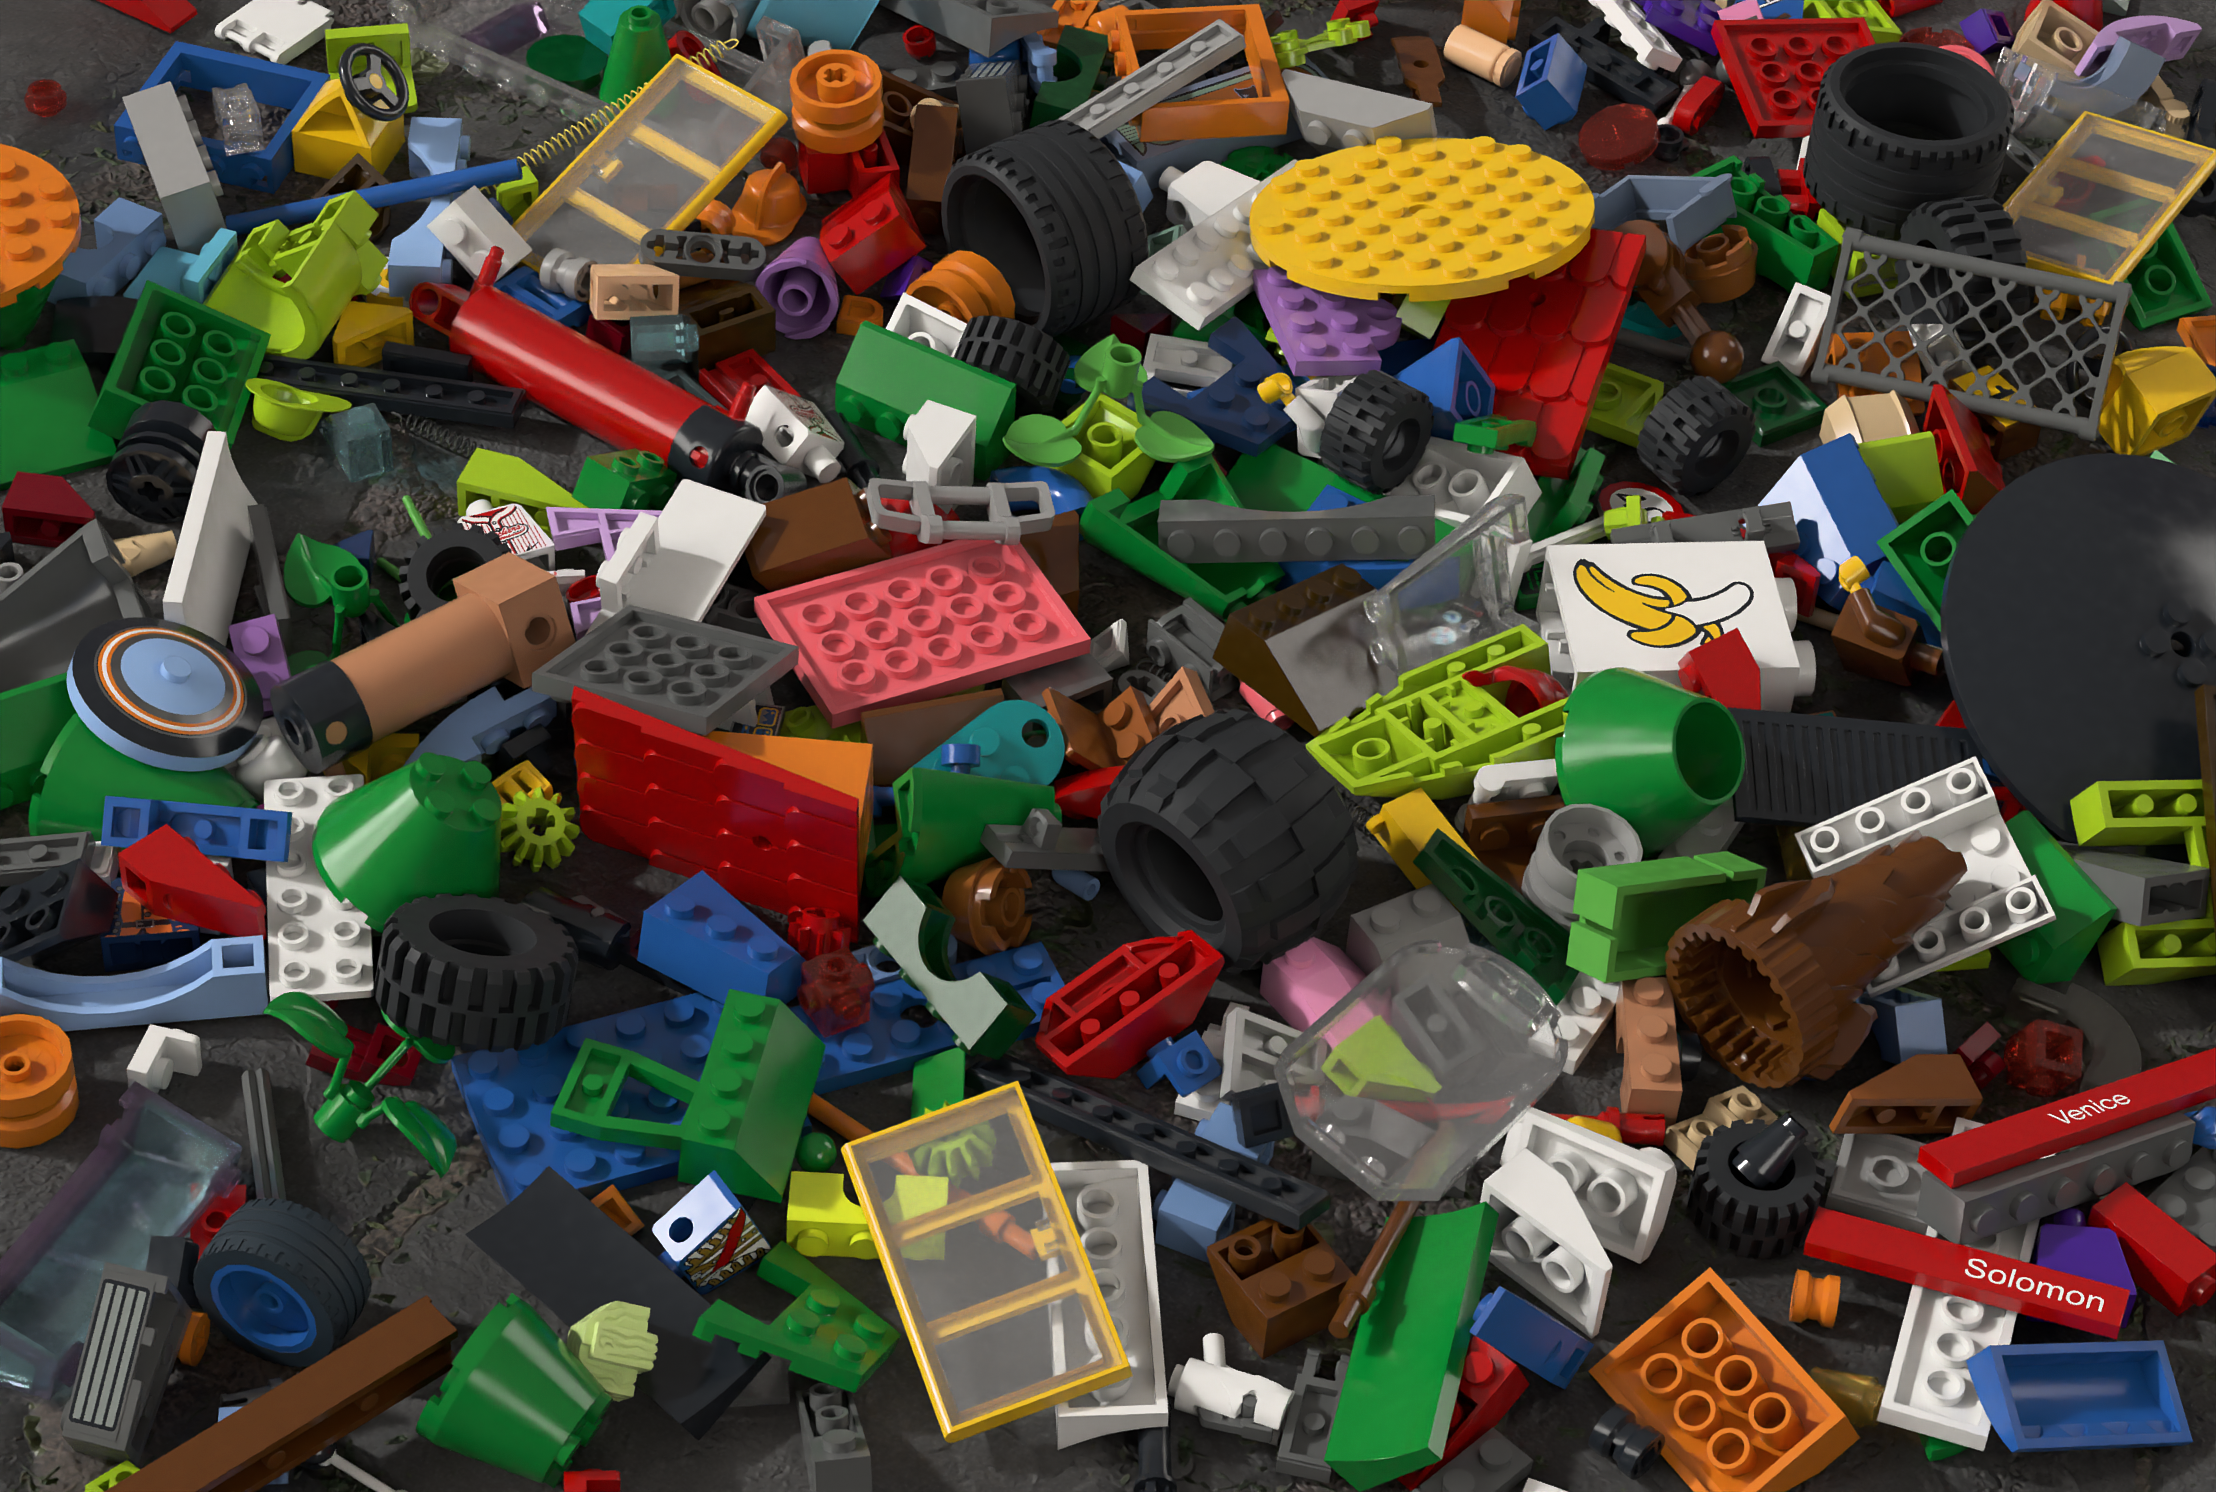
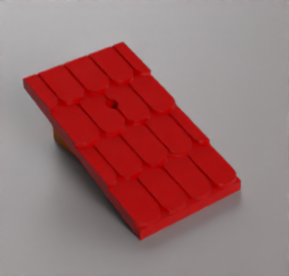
[1432,229,1647,480]
[571,686,873,944]

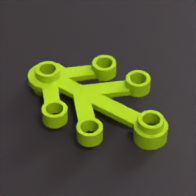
[1270,18,1371,69]

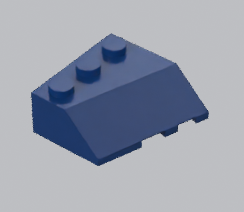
[1742,433,1899,611]
[637,870,819,1005]

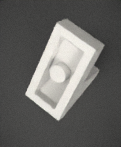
[1761,282,1831,378]

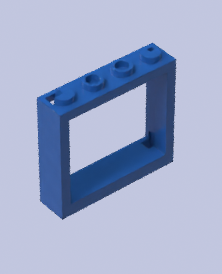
[114,41,331,194]

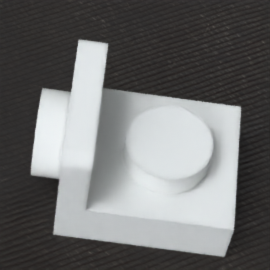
[127,1024,202,1108]

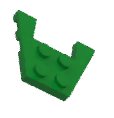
[692,1240,901,1393]

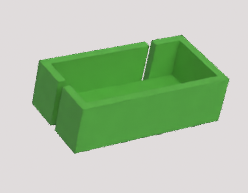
[1566,851,1767,983]

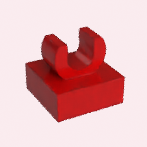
[1330,0,1380,42]

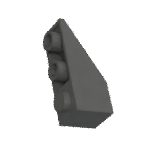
[795,1383,873,1492]

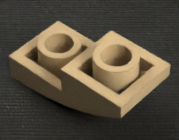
[1663,1085,1778,1171]

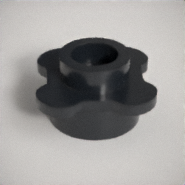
[1642,124,1690,162]

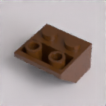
[1206,1218,1355,1360]

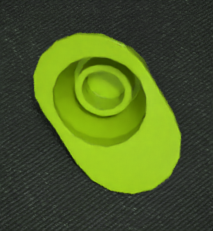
[245,378,352,442]

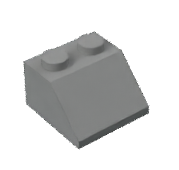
[1345,883,1482,1004]

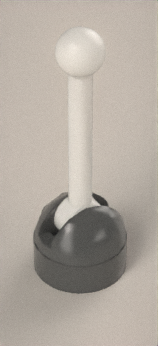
[1657,59,1714,125]

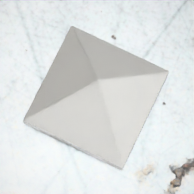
[1090,619,1130,672]

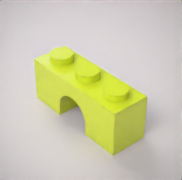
[786,1171,949,1262]

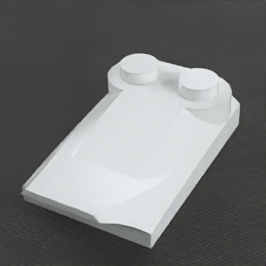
[1500,1107,1677,1264]

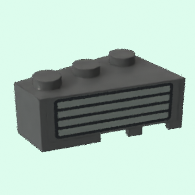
[955,60,1030,155]
[60,1262,193,1467]

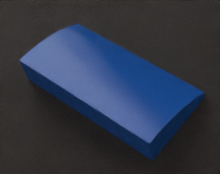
[1966,1340,2193,1453]

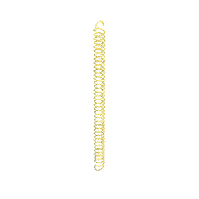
[478,39,739,194]

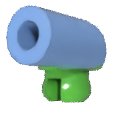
[1052,870,1100,901]

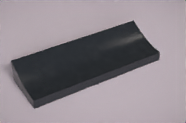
[465,1166,772,1441]

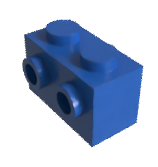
[1515,33,1588,131]

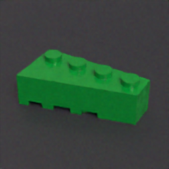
[1689,155,1839,294]

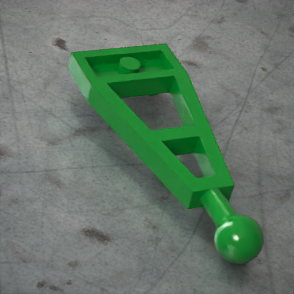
[550,1038,837,1173]

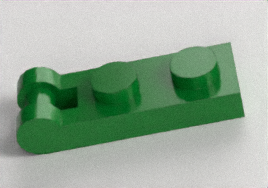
[1453,414,1537,454]

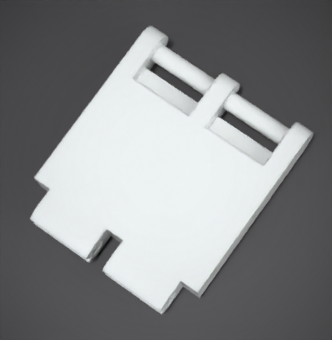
[215,0,334,65]

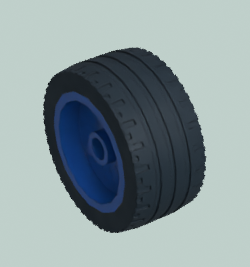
[193,1198,372,1367]

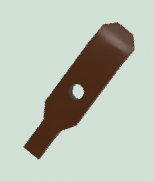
[1391,36,1445,107]

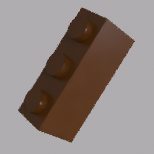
[860,688,1004,820]

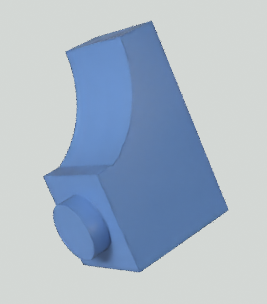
[1855,986,1948,1065]

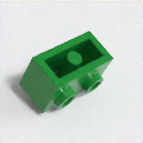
[571,448,677,511]

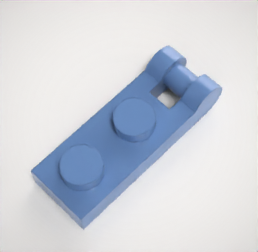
[1020,32,1058,94]

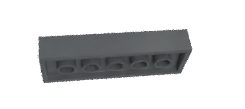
[878,0,1059,58]

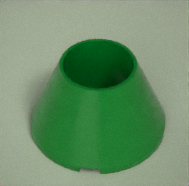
[1555,667,1745,859]

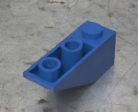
[1469,1286,1594,1389]

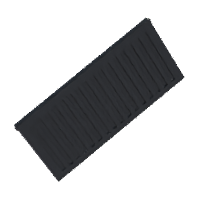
[1727,707,1984,828]

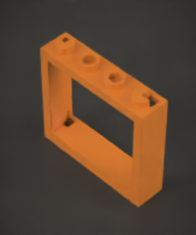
[1108,4,1290,142]

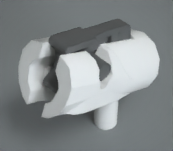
[1167,1333,1295,1446]

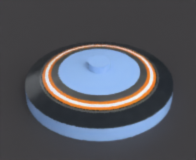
[67,617,264,772]

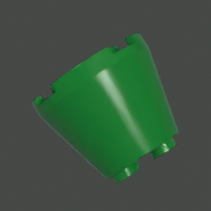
[415,1293,613,1488]

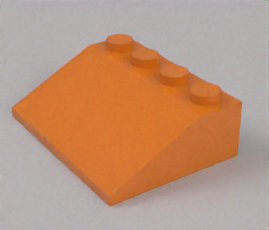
[1588,1267,1860,1492]

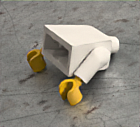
[1257,373,1357,468]

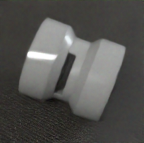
[540,248,598,302]

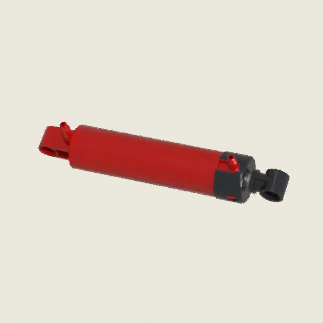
[409,246,808,504]

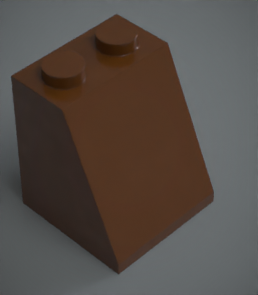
[744,477,894,592]

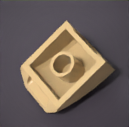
[2005,0,2099,81]
[1819,390,1920,445]

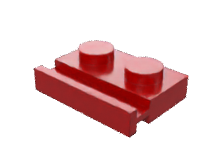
[699,348,801,411]

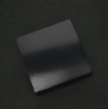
[50,296,138,374]

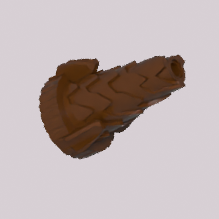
[1665,830,1968,1089]

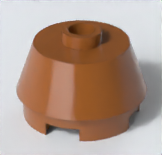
[1684,225,1758,303]
[942,857,1033,955]

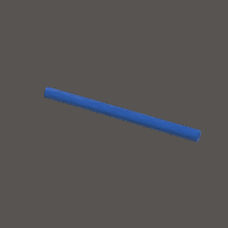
[226,158,523,236]

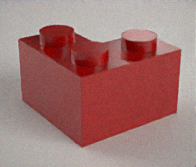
[798,128,900,198]

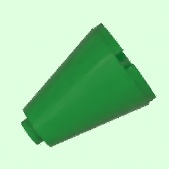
[599,5,682,125]

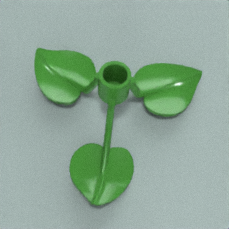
[1002,334,1215,467]

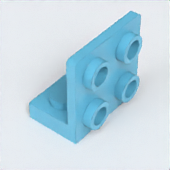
[123,228,238,304]

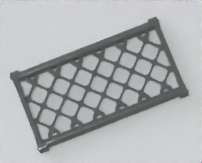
[1811,227,2133,442]

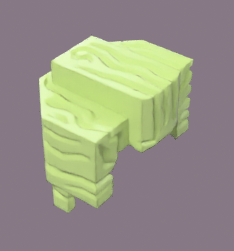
[566,1301,658,1402]

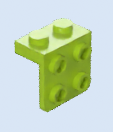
[325,23,418,114]

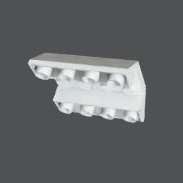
[1794,756,2056,998]

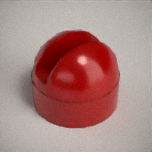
[902,25,936,60]

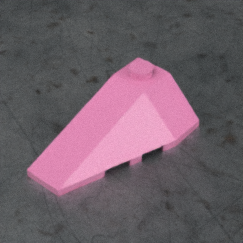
[1260,937,1385,1059]

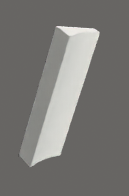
[163,431,258,647]
[1043,1160,1168,1450]

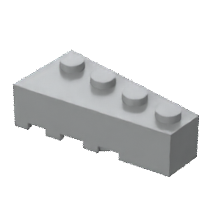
[122,81,227,255]

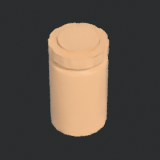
[1444,24,1522,88]

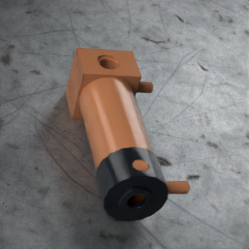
[270,552,576,776]

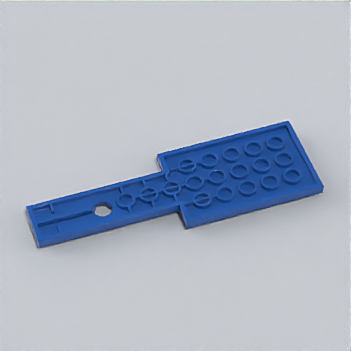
[451,941,1065,1205]

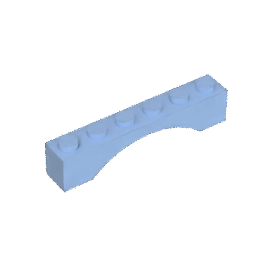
[388,117,471,301]
[0,935,269,1031]

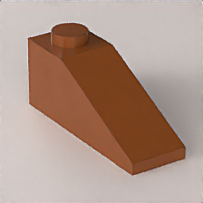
[1829,1054,1983,1134]

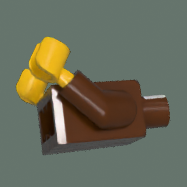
[1831,556,1945,686]

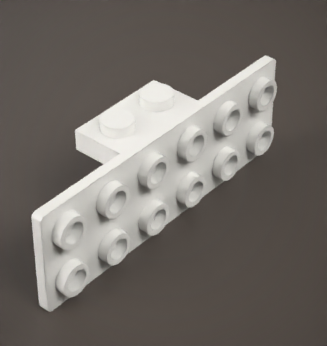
[585,479,766,635]
[264,774,382,1002]

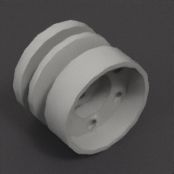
[1521,804,1643,933]

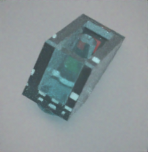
[630,314,699,367]
[318,403,394,483]

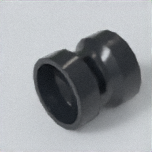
[1588,1404,1665,1480]

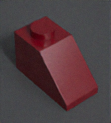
[1,471,96,548]

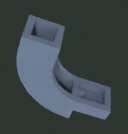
[2013,36,2166,120]

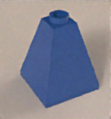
[1393,337,1496,444]

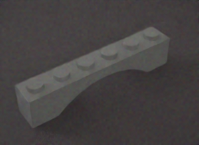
[1158,495,1436,563]
[1916,1111,2196,1245]

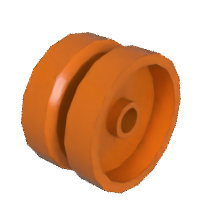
[789,49,885,154]
[905,250,1015,324]
[0,1014,80,1149]

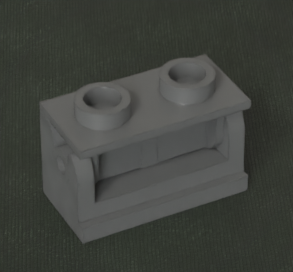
[1146,597,1241,703]

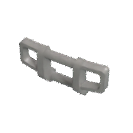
[866,478,1055,545]

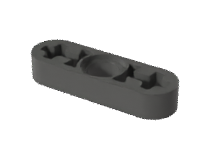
[638,229,766,281]

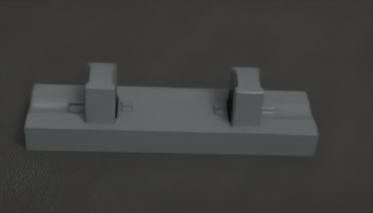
[1610,501,1800,554]
[979,808,1109,872]

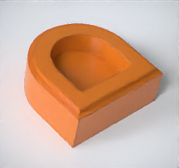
[836,295,883,336]

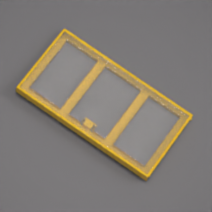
[511,54,788,305]
[2003,111,2216,285]
[841,1081,1133,1443]

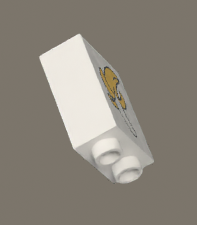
[1536,541,1816,713]

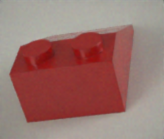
[819,172,927,295]

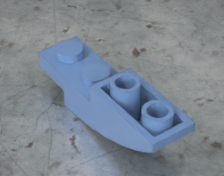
[403,686,557,767]

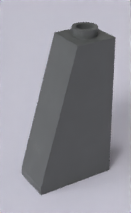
[2057,841,2210,927]

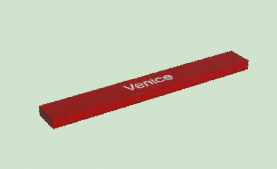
[1917,1048,2216,1189]

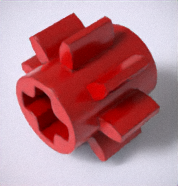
[787,907,851,966]

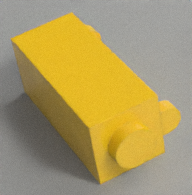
[1365,787,1478,912]

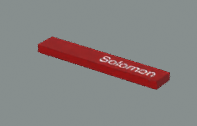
[1803,1206,2130,1340]

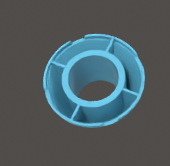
[745,0,880,50]

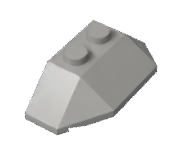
[1281,69,1437,155]

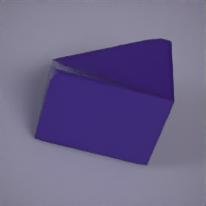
[1959,8,2015,55]

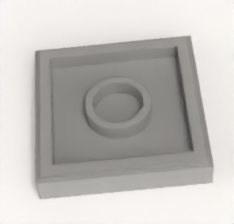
[1825,1134,1928,1235]

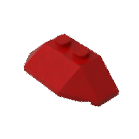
[1035,930,1225,1079]

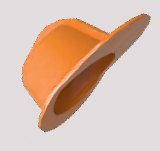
[731,162,807,247]

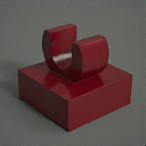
[1952,1021,2006,1090]

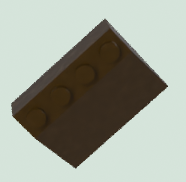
[1212,563,1423,738]

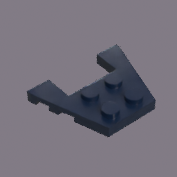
[1126,316,1298,457]

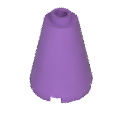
[754,237,839,340]

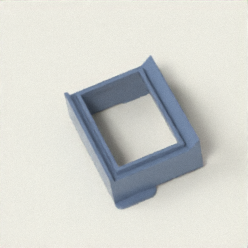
[1592,174,1737,255]

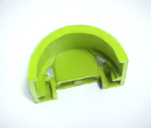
[203,190,389,360]

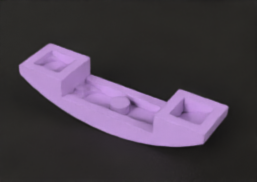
[2074,15,2202,77]

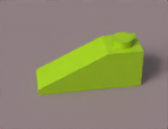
[457,448,589,546]

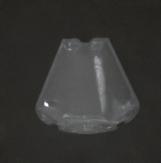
[1994,46,2167,142]
[1364,493,1542,676]

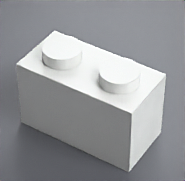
[427,185,532,284]

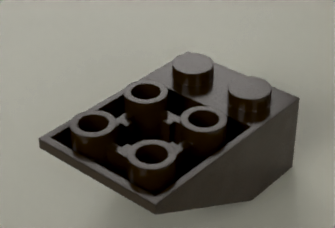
[651,279,776,377]

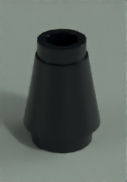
[1732,1112,1809,1190]

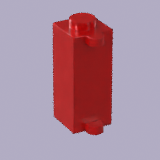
[2086,1182,2216,1316]

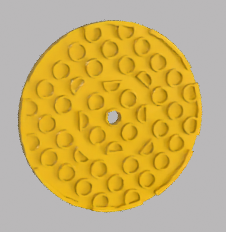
[1249,136,1595,302]

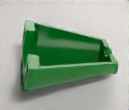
[1079,454,1285,623]
[29,712,261,857]
[861,767,1062,898]

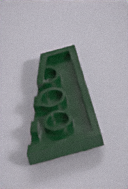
[1413,828,1580,1008]

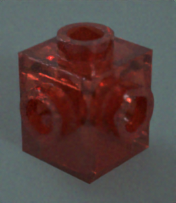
[797,946,875,1038]
[2004,1019,2083,1097]

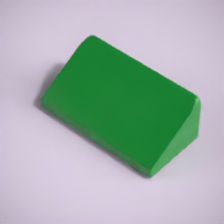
[911,1047,965,1119]

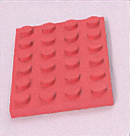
[754,540,1091,729]

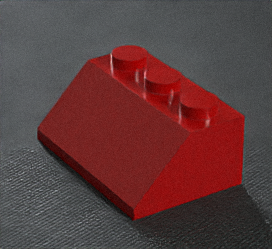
[1922,384,2006,515]

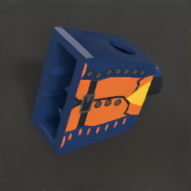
[100,878,201,972]

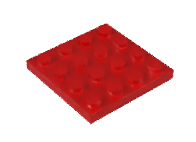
[1711,17,1876,139]

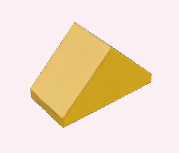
[332,301,415,367]

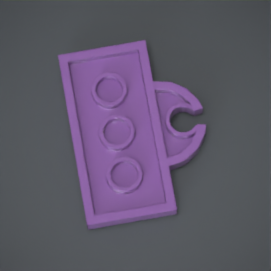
[1252,266,1402,376]

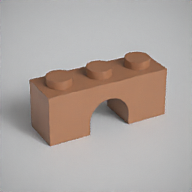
[1613,977,1683,1131]

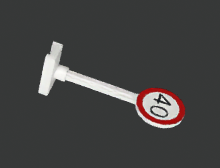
[1467,481,1684,619]

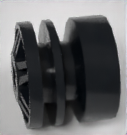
[106,400,216,524]

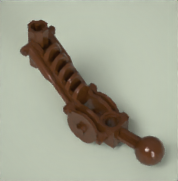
[1591,220,1744,384]

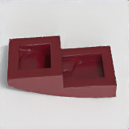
[305,1023,422,1086]

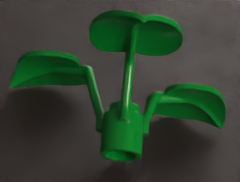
[284,533,411,676]
[263,992,457,1179]

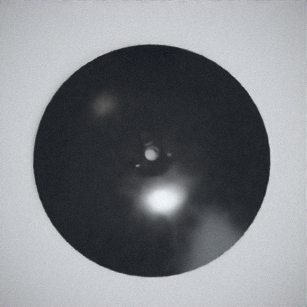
[1940,453,2216,865]

